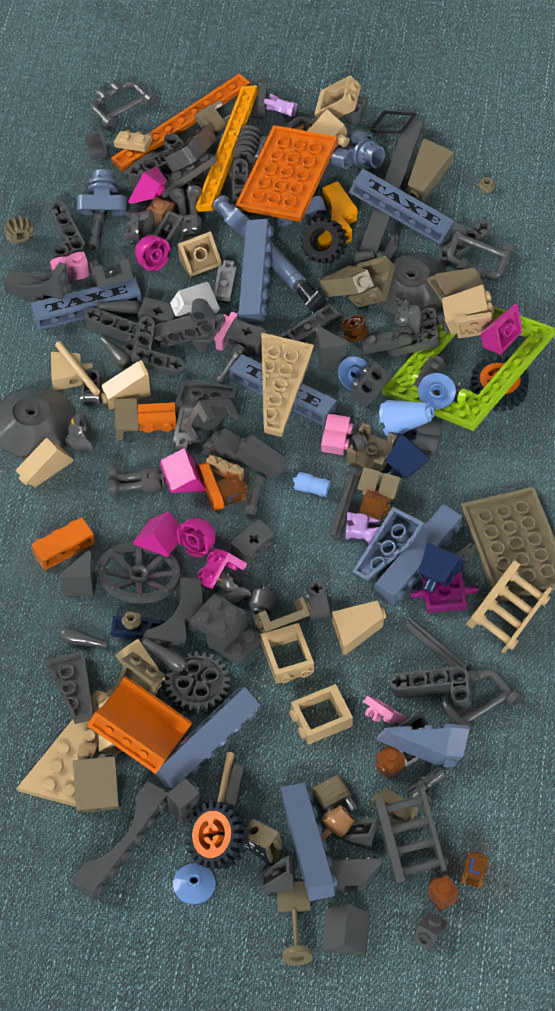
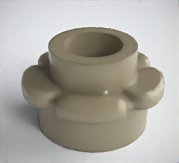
[478,177,496,193]
[121,611,141,630]

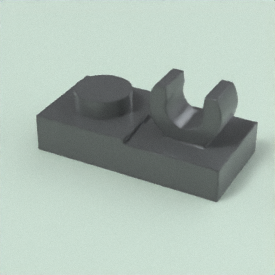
[414,355,446,387]

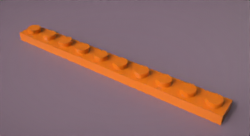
[111,73,250,171]

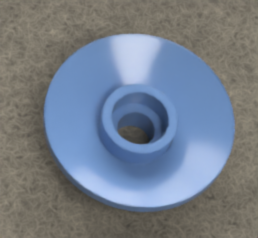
[338,356,373,390]
[418,373,456,409]
[173,863,216,905]

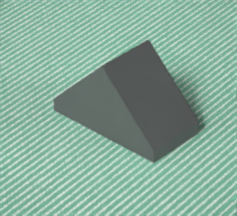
[153,211,184,245]
[341,819,380,851]
[260,855,294,893]

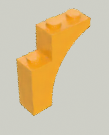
[318,181,358,251]

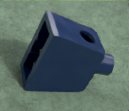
[386,434,431,478]
[419,543,465,594]

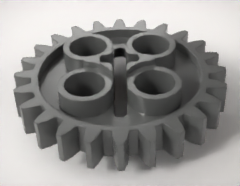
[165,651,231,714]

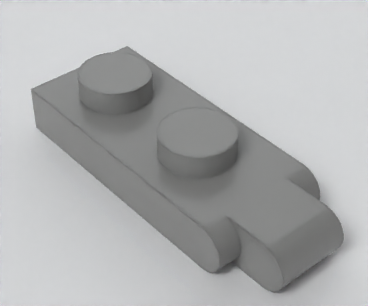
[213,260,237,302]
[173,406,195,450]

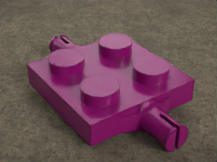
[410,572,478,613]

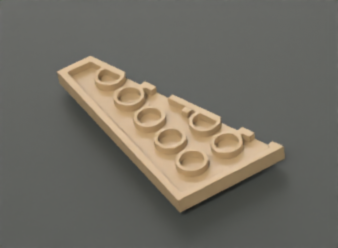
[261,332,314,437]
[17,690,109,807]

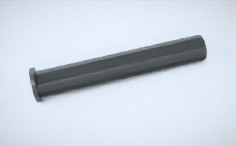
[330,470,362,540]
[405,618,471,677]

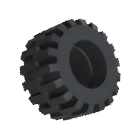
[300,218,348,264]

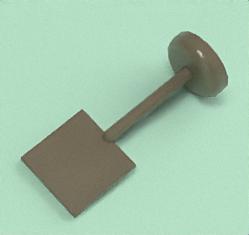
[277,881,313,966]

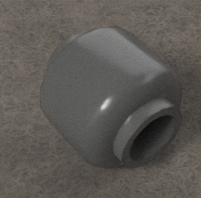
[249,586,277,614]

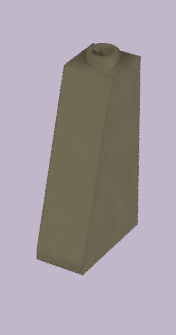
[407,138,454,202]

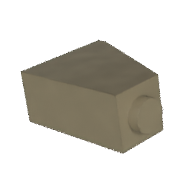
[319,266,374,297]
[426,268,484,304]

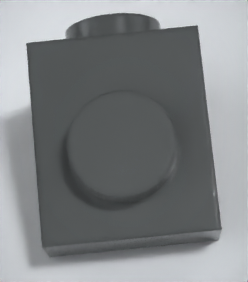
[413,912,448,951]

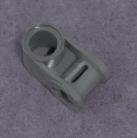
[346,96,369,125]
[81,368,101,404]
[307,580,330,620]

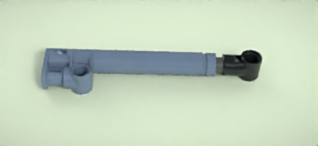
[213,195,327,313]

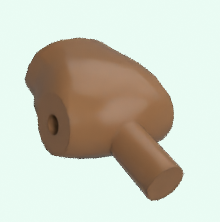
[320,805,355,840]

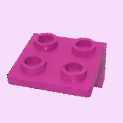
[198,548,247,589]

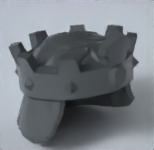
[123,209,155,245]
[394,297,422,334]

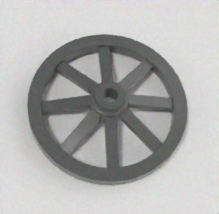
[97,542,180,604]

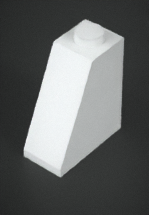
[170,282,220,317]

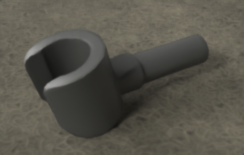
[435,311,450,334]

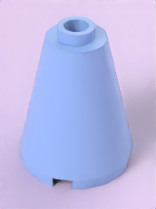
[379,400,434,436]

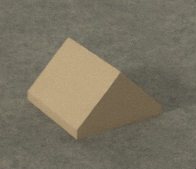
[178,231,222,277]

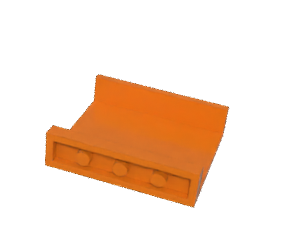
[87,675,193,774]

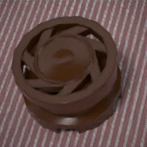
[341,315,369,342]

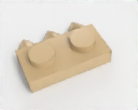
[114,129,153,152]
[206,455,244,485]

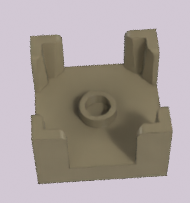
[347,423,397,473]

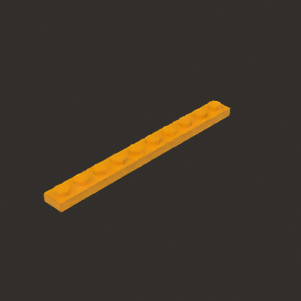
[196,85,259,212]

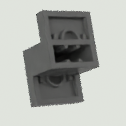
[190,594,261,666]

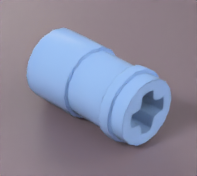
[293,471,331,497]

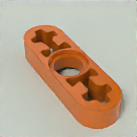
[197,462,224,511]

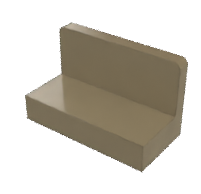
[114,398,138,440]
[371,787,419,824]

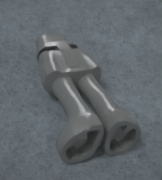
[169,185,202,241]
[108,464,168,497]

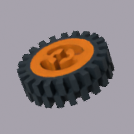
[470,356,529,411]
[184,801,250,869]

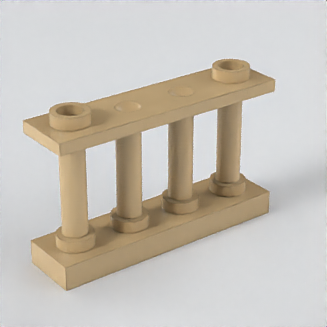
[466,560,552,653]

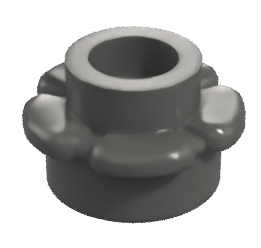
[352,432,368,450]

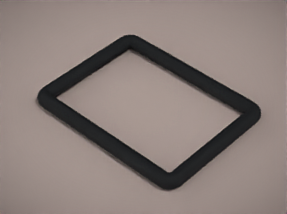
[370,111,416,134]

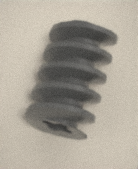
[233,125,261,164]

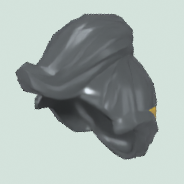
[65,411,95,452]
[215,567,252,604]

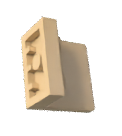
[454,312,493,338]

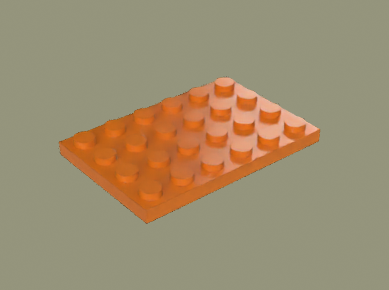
[235,125,338,222]

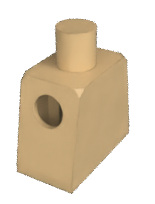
[308,109,350,148]
[51,352,93,391]

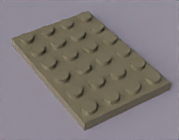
[460,487,555,604]

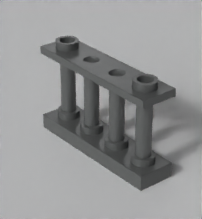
[373,787,449,885]

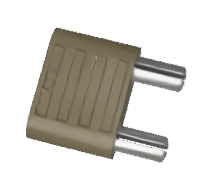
[194,101,230,134]
[311,775,357,812]

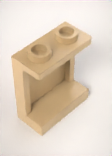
[442,284,494,335]

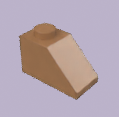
[147,197,178,226]

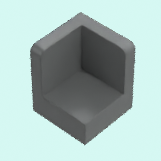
[85,130,108,160]

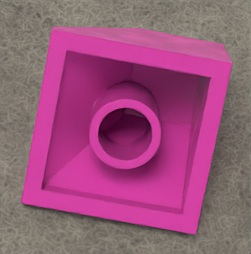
[128,167,167,204]
[480,304,523,355]

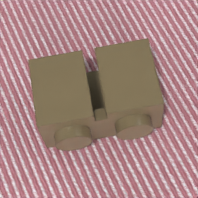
[357,467,403,503]

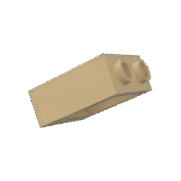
[314,75,361,119]
[261,623,314,684]
[289,684,353,745]

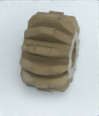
[4,215,34,245]

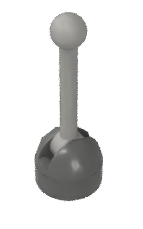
[217,344,247,383]

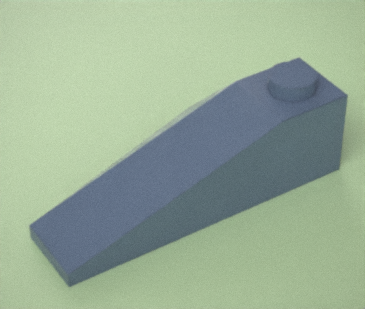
[352,507,425,582]
[377,724,470,767]

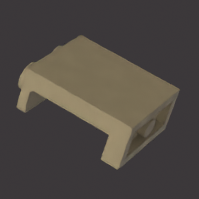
[348,256,395,308]
[253,597,311,634]
[106,652,165,697]
[73,754,120,813]

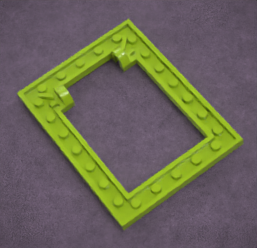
[382,306,555,431]

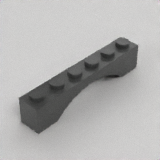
[72,781,168,901]

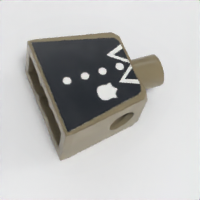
[243,819,284,866]

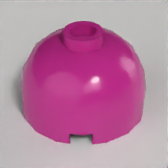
[135,235,171,271]
[177,518,216,557]

